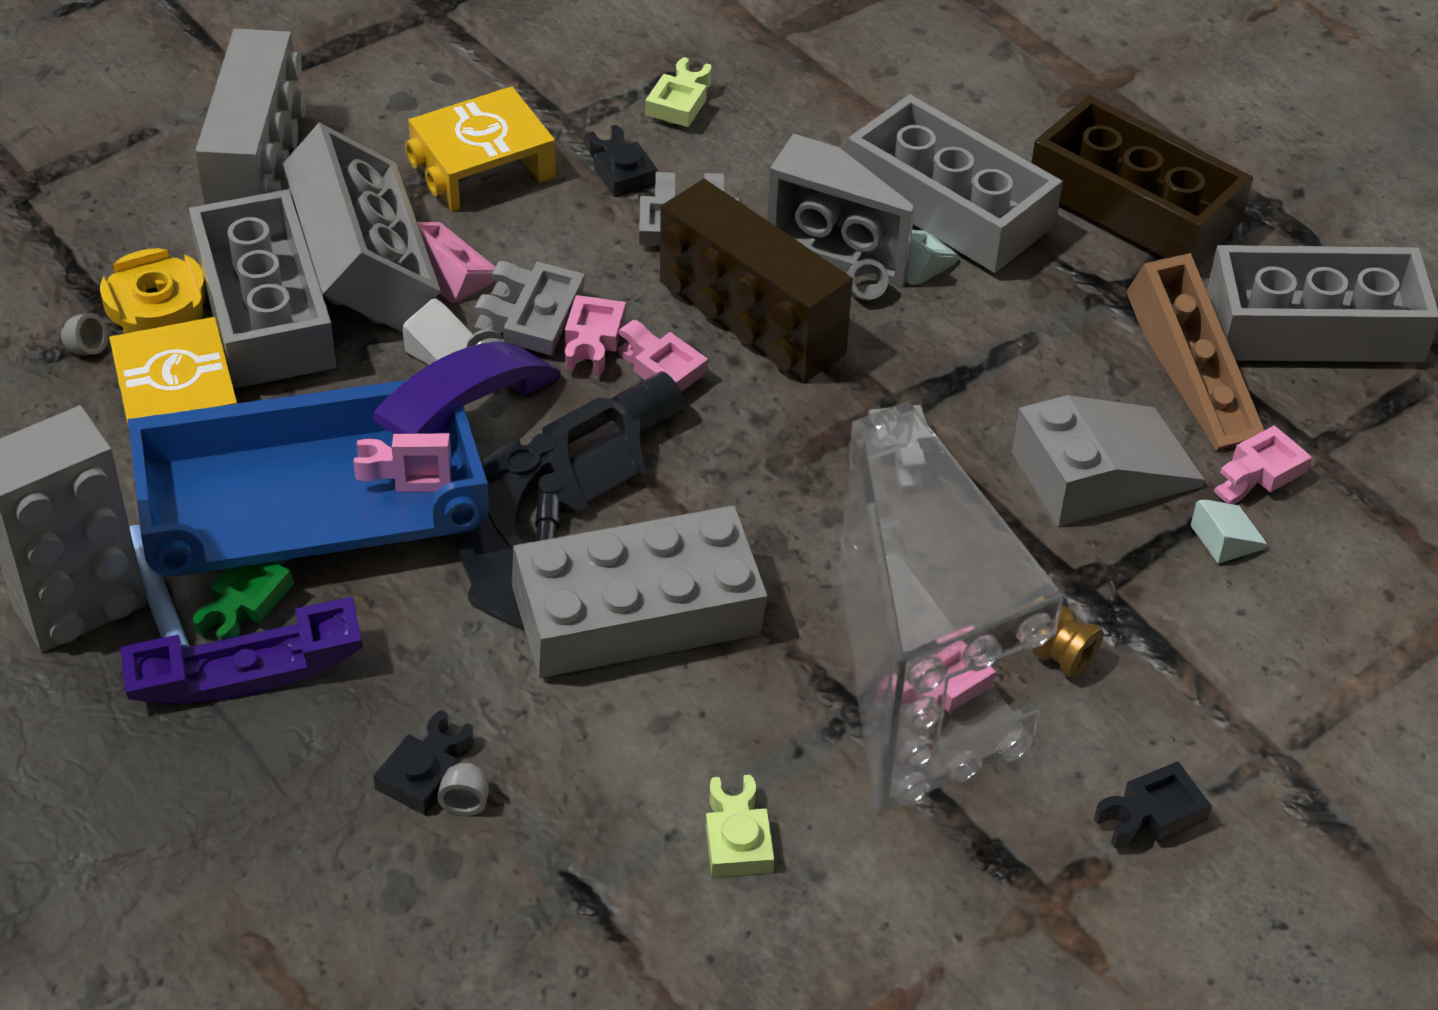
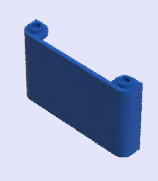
[128,380,489,577]

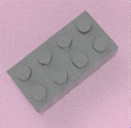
[195,28,306,205]
[847,94,1063,273]
[283,122,441,332]
[188,189,337,389]
[1207,245,1438,362]
[0,405,147,653]
[512,505,767,678]

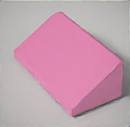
[417,222,496,303]

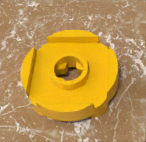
[100,248,206,334]

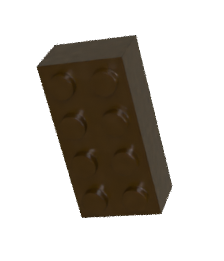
[1031,95,1253,265]
[660,178,853,384]

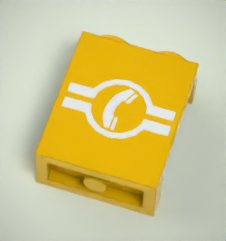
[405,86,556,212]
[109,317,237,428]

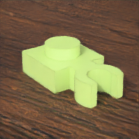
[645,57,711,127]
[705,775,774,878]

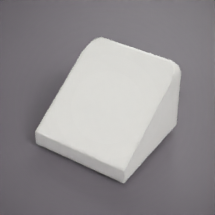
[403,298,472,365]

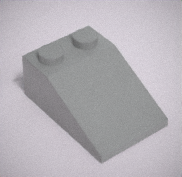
[767,133,915,287]
[1012,395,1205,527]

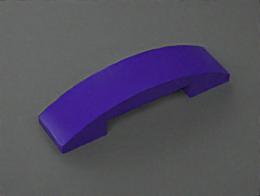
[373,342,561,434]
[120,596,363,703]

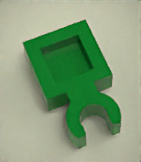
[193,562,295,641]

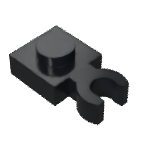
[588,125,658,197]
[373,710,474,816]
[1094,761,1212,848]

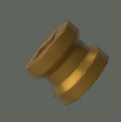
[1032,606,1104,678]

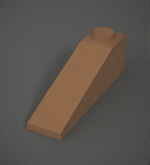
[1126,253,1265,451]

